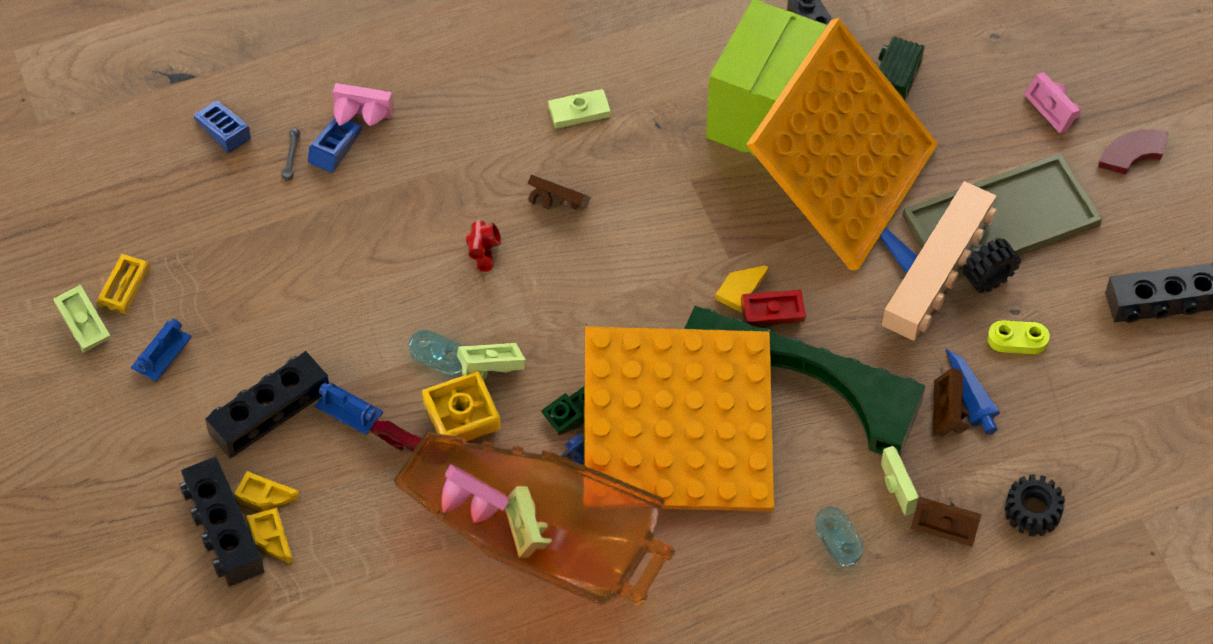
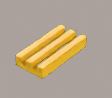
[96,254,150,315]

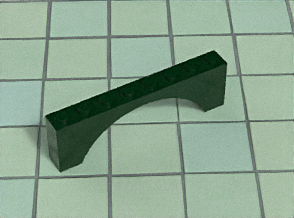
[684,306,926,456]

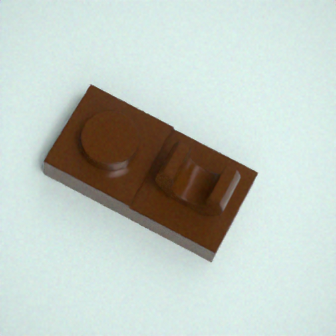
[527,174,591,210]
[933,368,969,436]
[911,497,982,547]

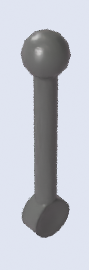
[281,128,301,181]

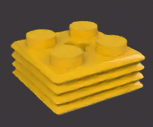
[422,371,501,449]

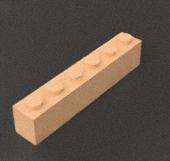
[882,181,997,341]

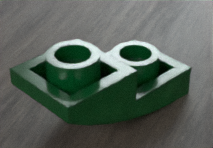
[541,386,584,435]

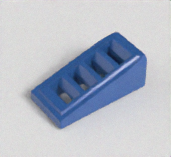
[194,100,251,153]
[308,118,362,173]

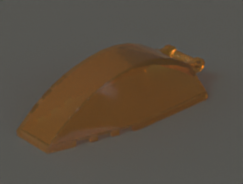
[394,432,675,606]

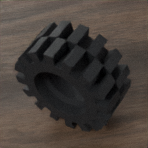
[963,238,1021,293]
[1005,474,1065,536]

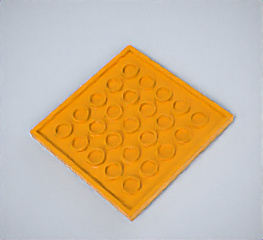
[746,18,938,270]
[584,326,774,512]

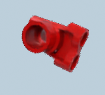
[466,221,501,272]

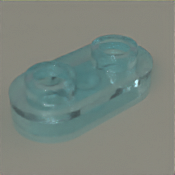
[409,330,463,374]
[815,507,864,566]

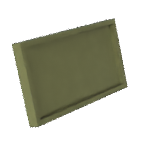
[903,153,1102,277]

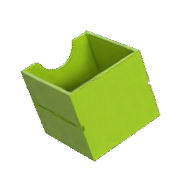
[706,0,827,156]

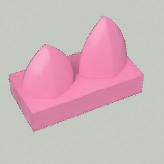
[1024,72,1081,133]
[333,83,393,126]
[441,464,510,523]

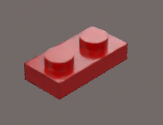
[740,290,806,326]

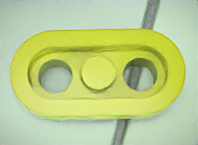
[987,320,1050,354]

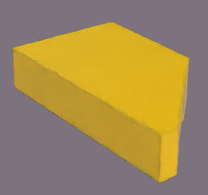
[715,265,769,312]
[234,471,300,512]
[246,508,293,563]

